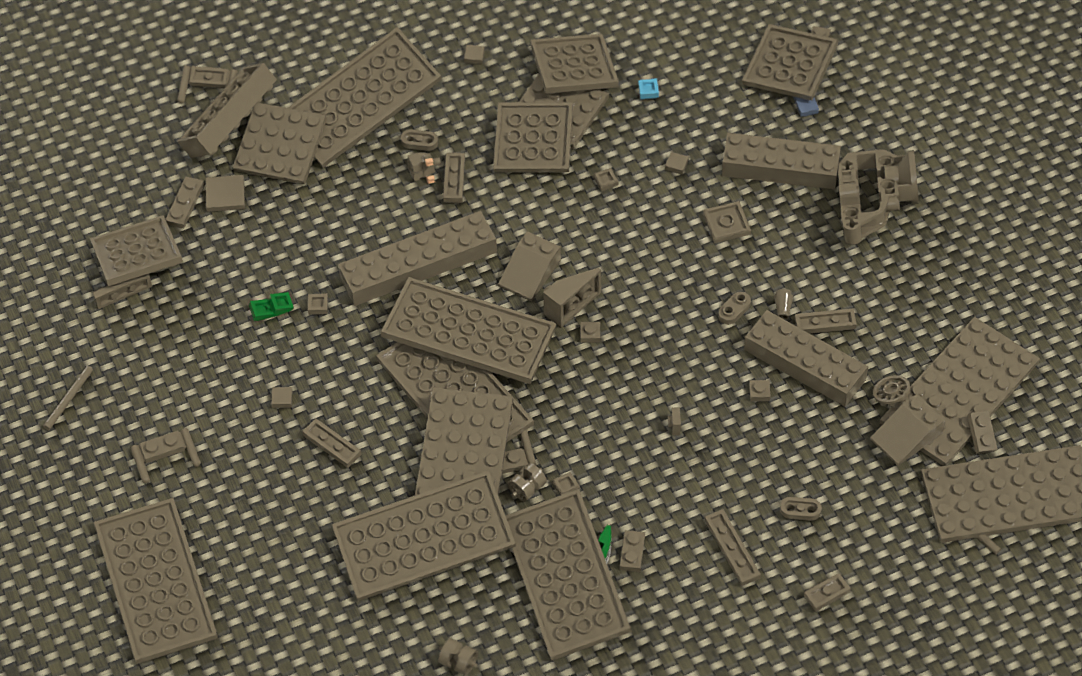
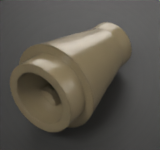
[774,289,793,320]

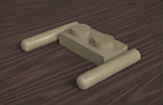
[177,66,238,103]
[130,428,201,484]
[502,430,537,474]

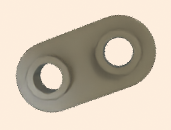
[401,129,438,151]
[718,292,751,325]
[780,497,822,521]

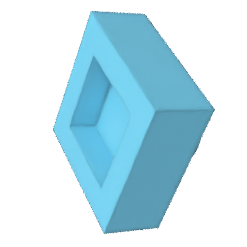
[638,79,659,99]

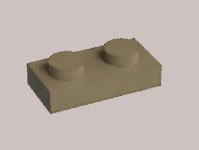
[967,411,998,454]
[620,530,645,572]
[804,573,851,612]

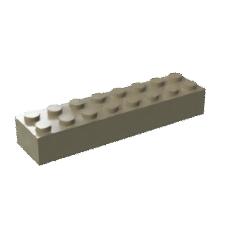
[338,211,497,306]

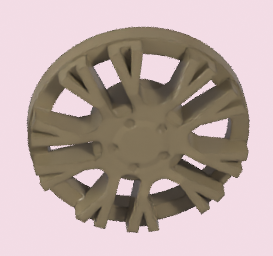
[873,375,911,407]

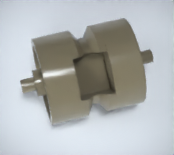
[508,463,547,502]
[438,638,478,676]

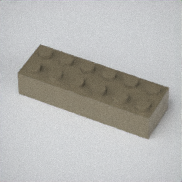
[177,63,277,158]
[722,133,841,190]
[744,310,868,407]

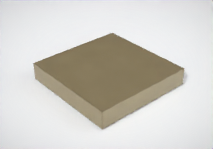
[206,175,245,212]
[703,201,751,243]

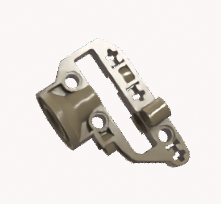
[838,149,919,245]

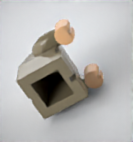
[407,153,441,184]

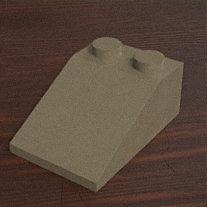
[498,231,561,301]
[543,268,601,328]
[870,394,945,466]

